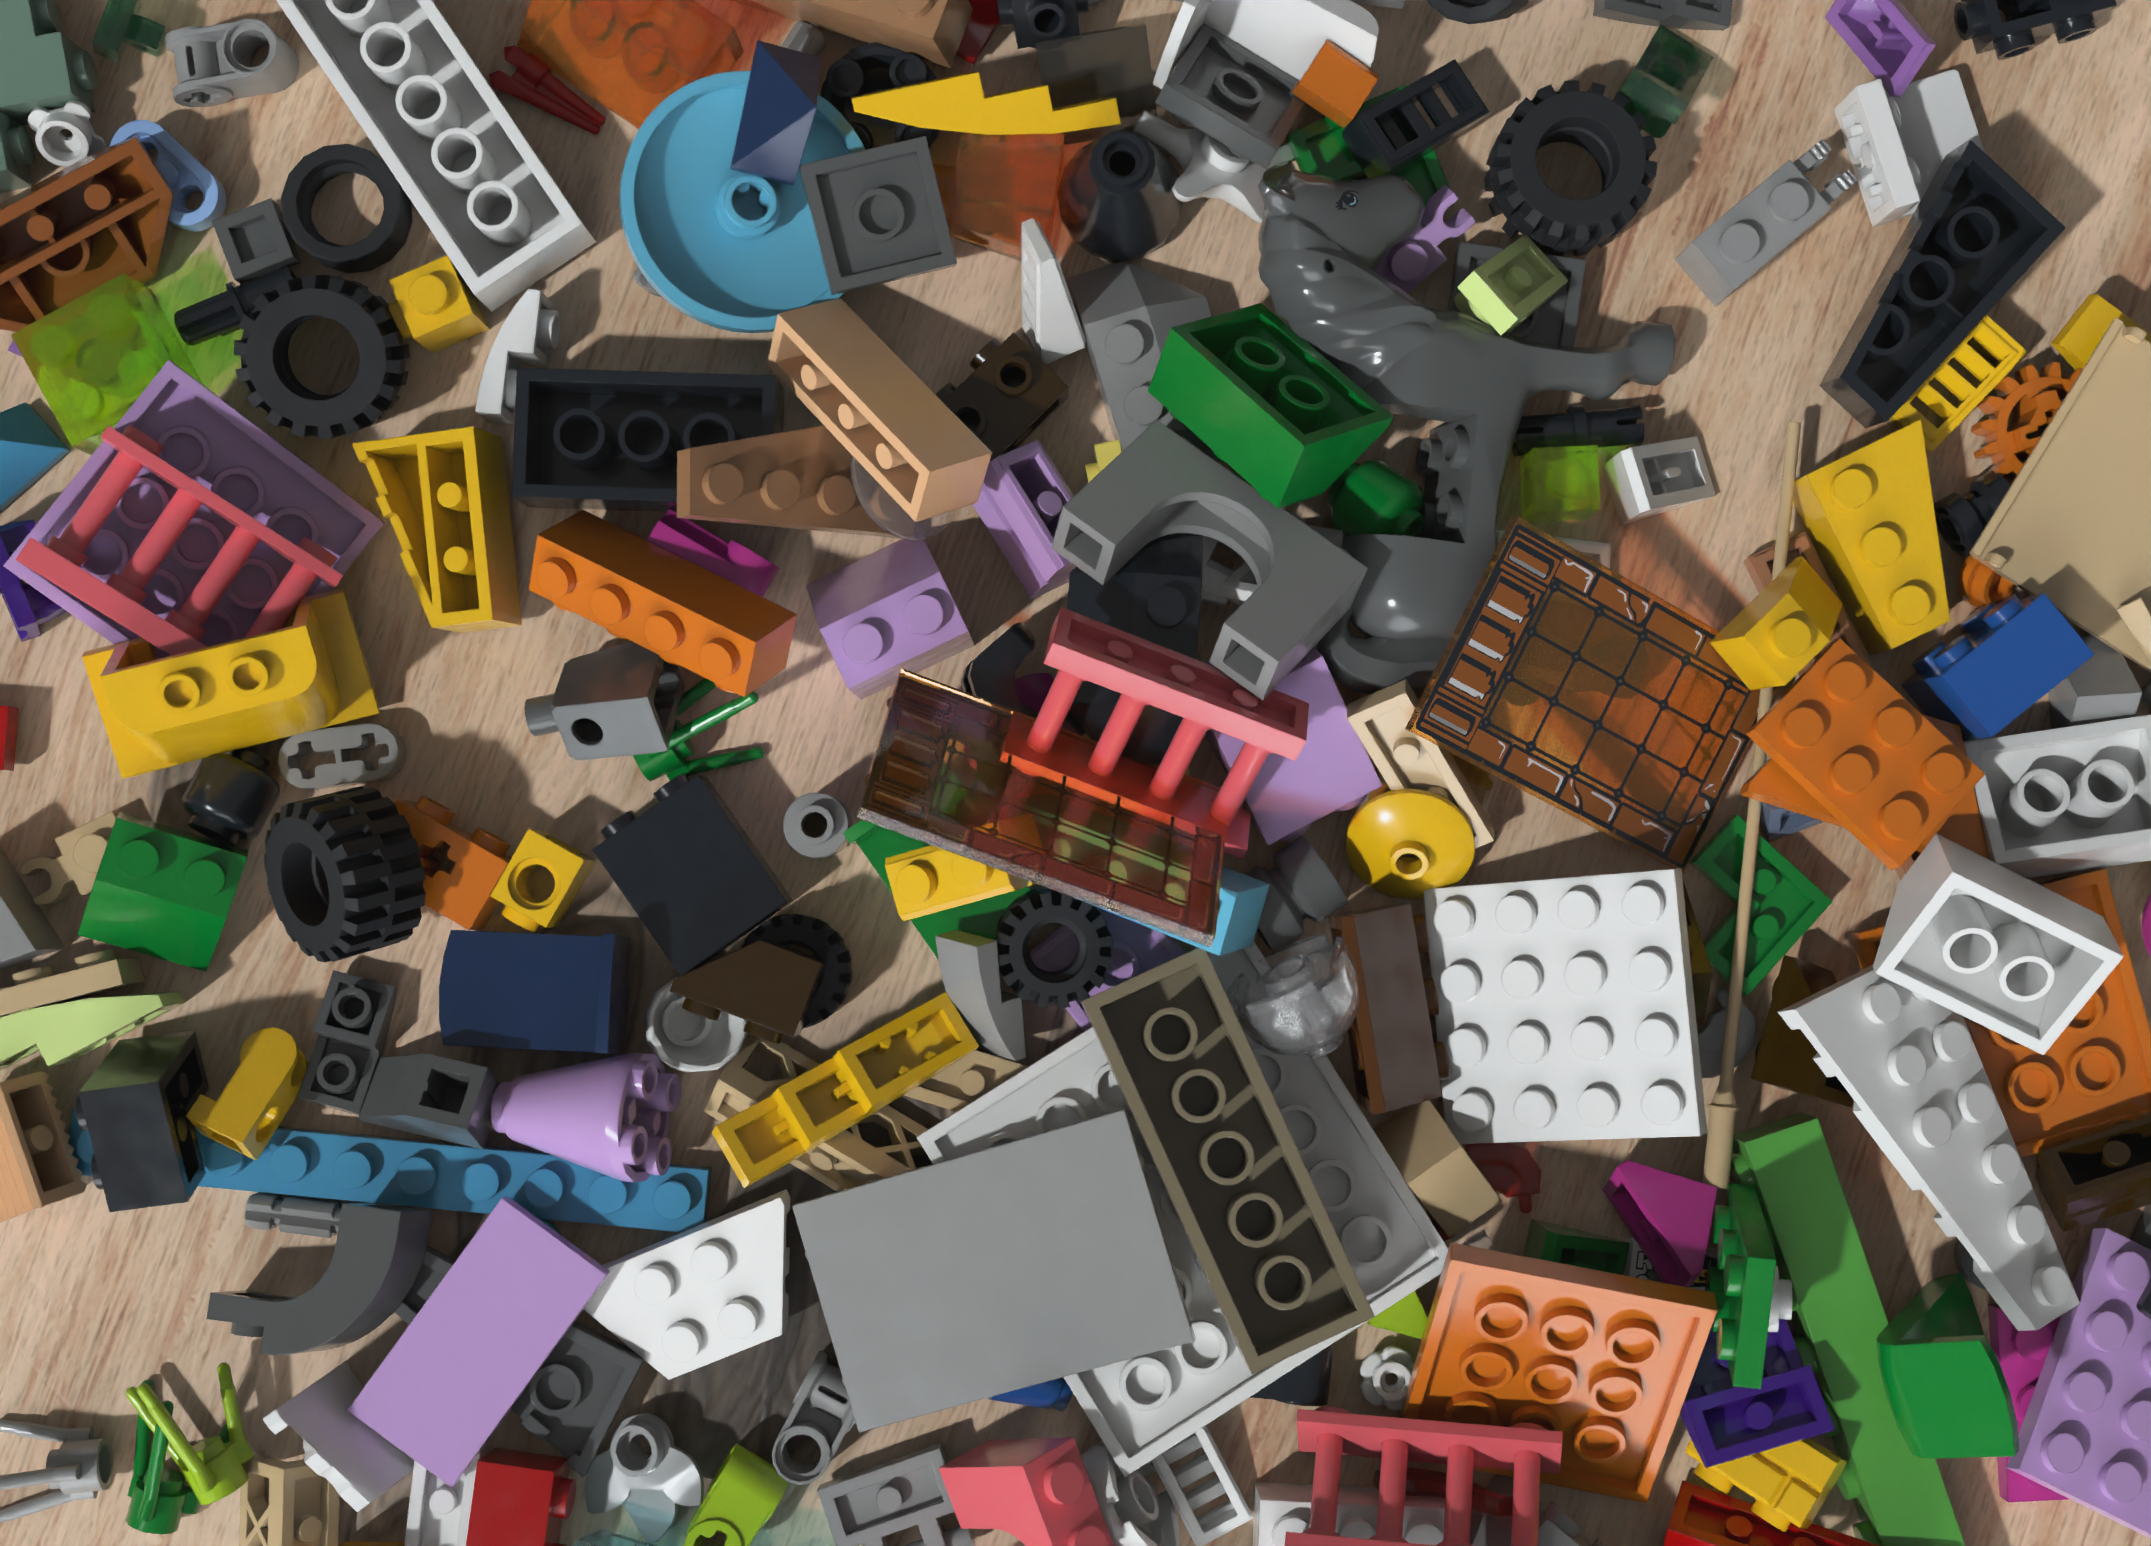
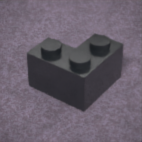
[76,1030,209,1212]

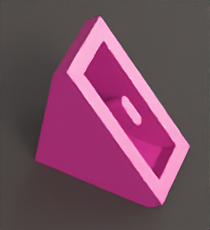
[1602,1160,1718,1288]

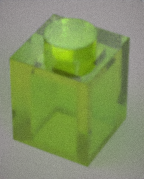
[1520,445,1600,523]

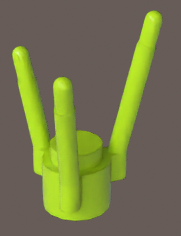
[126,1362,254,1505]

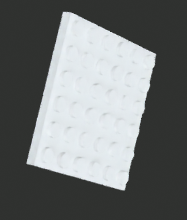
[917,941,1448,1477]

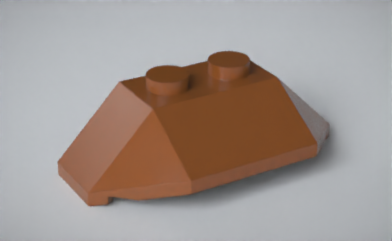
[0,135,174,338]

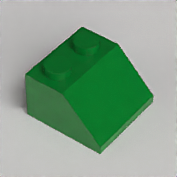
[77,812,248,972]

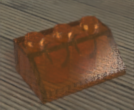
[517,0,744,130]

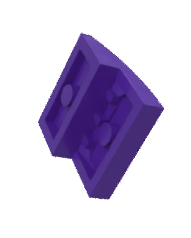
[1680,1319,1835,1468]

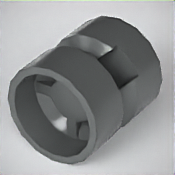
[1245,835,1349,954]

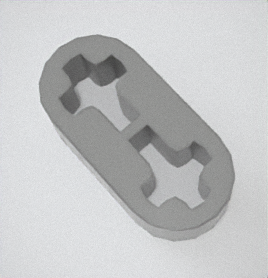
[278,723,406,790]

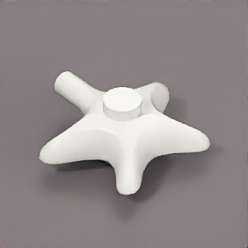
[1133,110,1294,223]

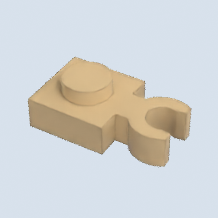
[19,811,120,905]

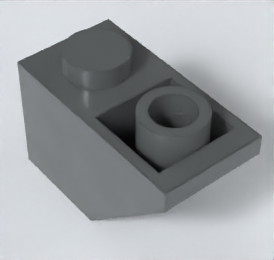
[359,1053,499,1150]

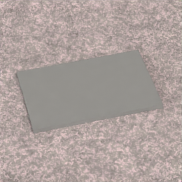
[792,1108,1196,1433]

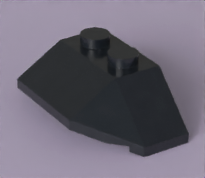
[1067,533,1203,779]

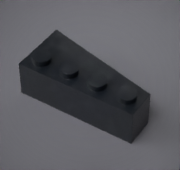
[1819,140,2066,428]

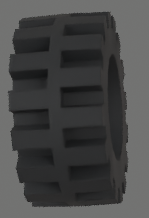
[742,914,853,1029]

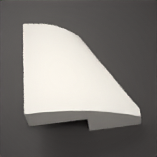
[263,1361,414,1512]

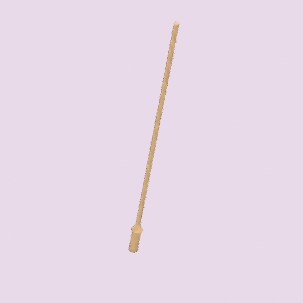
[1702,422,1801,1189]

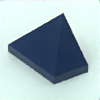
[730,40,821,185]

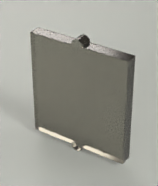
[1035,23,1157,147]

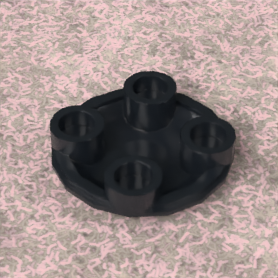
[821,42,940,150]

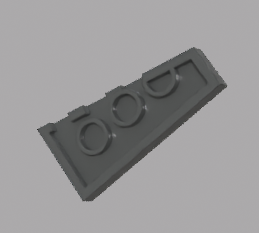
[394,1245,645,1478]

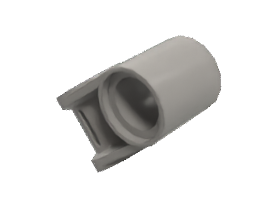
[165,19,299,107]
[772,1351,855,1485]

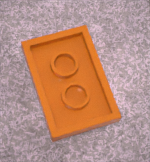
[1746,638,1985,870]

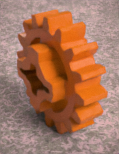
[1971,362,2082,485]

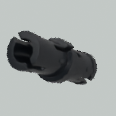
[1512,405,1644,457]

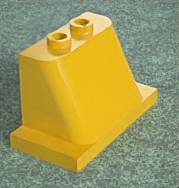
[82,588,380,779]

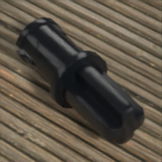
[174,264,296,346]

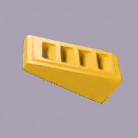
[1890,315,2026,454]

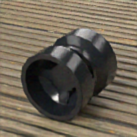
[1934,471,2011,557]

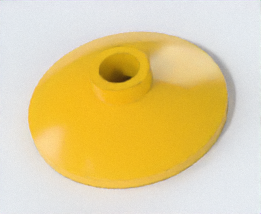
[1346,789,1475,899]

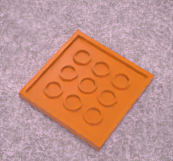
[1851,868,2151,1158]
[1399,1242,1718,1503]

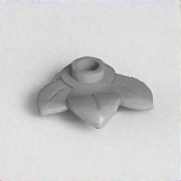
[585,1413,704,1544]

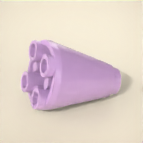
[491,1053,681,1182]

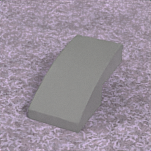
[935,930,1026,1061]

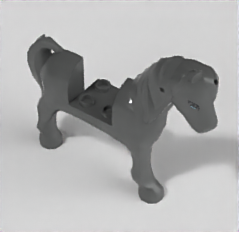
[1258,170,1676,706]

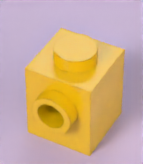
[389,255,490,354]

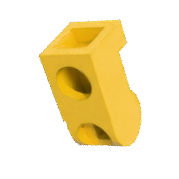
[186,1027,308,1161]

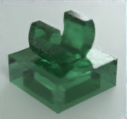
[92,0,165,63]

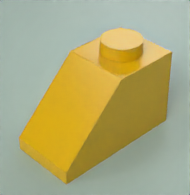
[1709,556,1843,690]

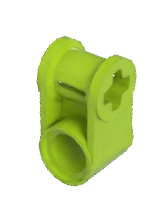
[683,1443,790,1546]

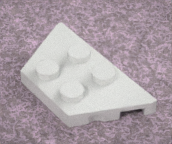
[584,1189,791,1380]

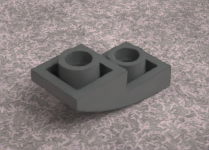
[298,970,397,1115]

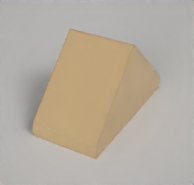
[1374,1100,1502,1238]

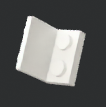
[1834,70,1985,227]

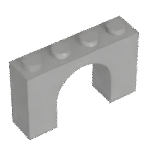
[1051,420,1368,701]

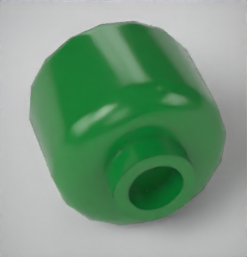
[1328,459,1425,537]

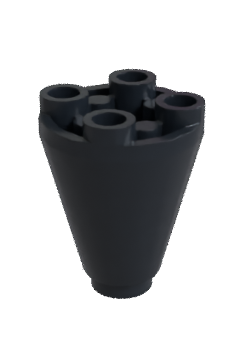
[1057,130,1183,264]

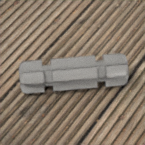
[245,1192,342,1238]

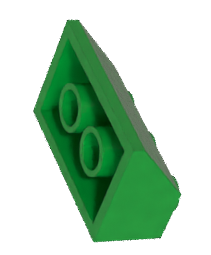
[1148,303,1394,509]

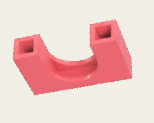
[938,1437,1114,1546]

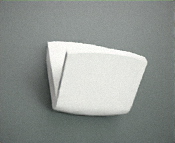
[1153,0,1379,89]

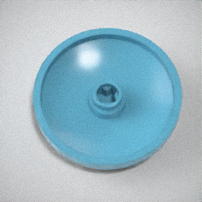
[619,71,865,333]

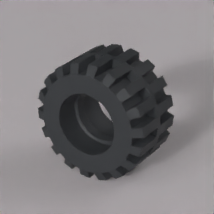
[1484,80,1657,257]
[234,275,410,439]
[264,786,426,963]

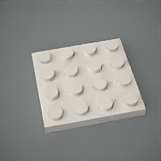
[1424,868,1707,1144]

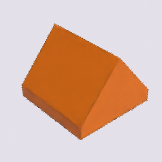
[1291,39,1380,128]

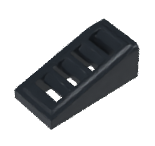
[1342,59,1490,178]

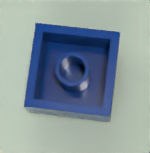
[1901,593,2095,741]

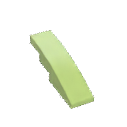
[0,992,185,1070]

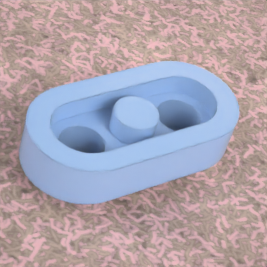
[110,120,226,232]

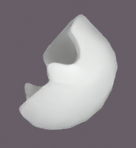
[643,976,747,1072]

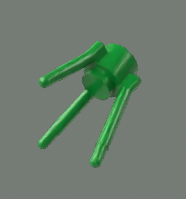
[633,678,765,782]
[126,1379,230,1534]

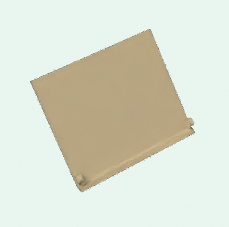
[1969,317,2151,671]

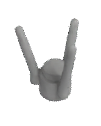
[0,1419,113,1523]

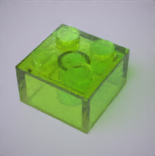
[11,273,203,455]

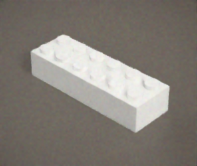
[276,0,596,312]

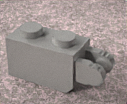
[1675,139,1858,307]

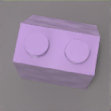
[806,531,975,700]
[1205,647,1382,845]

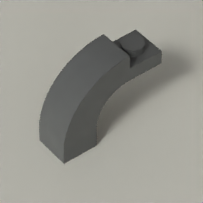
[206,1203,432,1355]

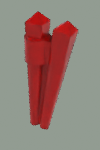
[489,45,606,135]

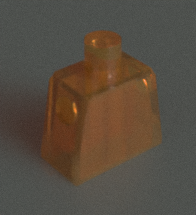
[933,133,1065,261]

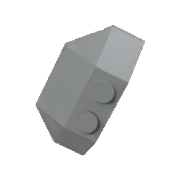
[1066,260,1220,463]

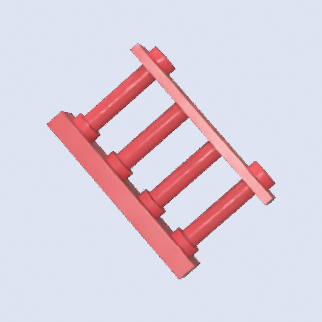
[15,425,343,656]
[997,607,1309,859]
[1285,1406,1563,1546]

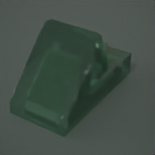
[1613,24,1714,138]

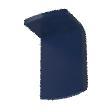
[439,930,630,1053]

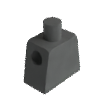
[524,642,685,761]

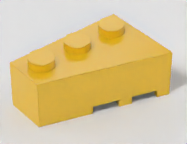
[1793,419,1951,656]
[352,426,522,633]

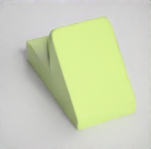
[1454,234,1568,335]

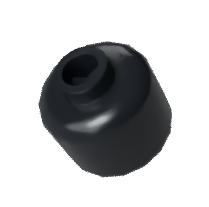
[182,748,280,846]

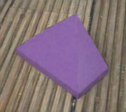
[1825,0,1936,97]

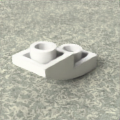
[475,289,560,425]

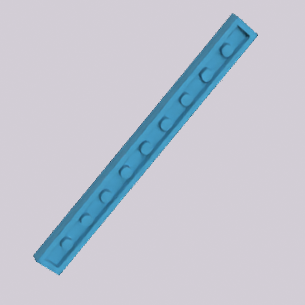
[68,1109,712,1232]

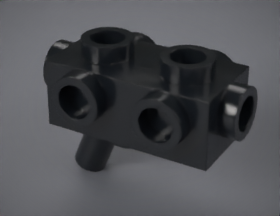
[1954,0,2117,60]

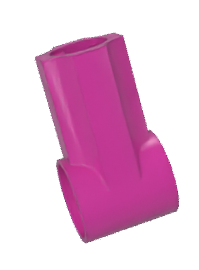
[647,509,780,597]

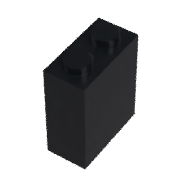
[592,773,794,976]

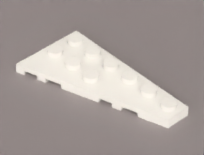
[1778,965,2080,1331]

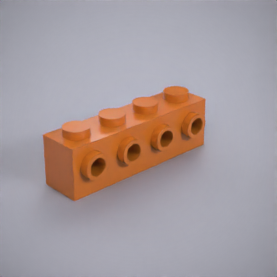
[529,510,797,698]

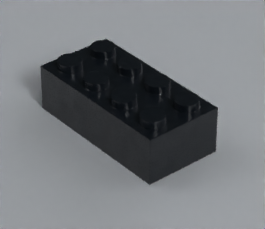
[512,368,785,512]

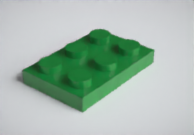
[1705,1183,1776,1389]

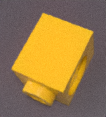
[490,828,596,932]

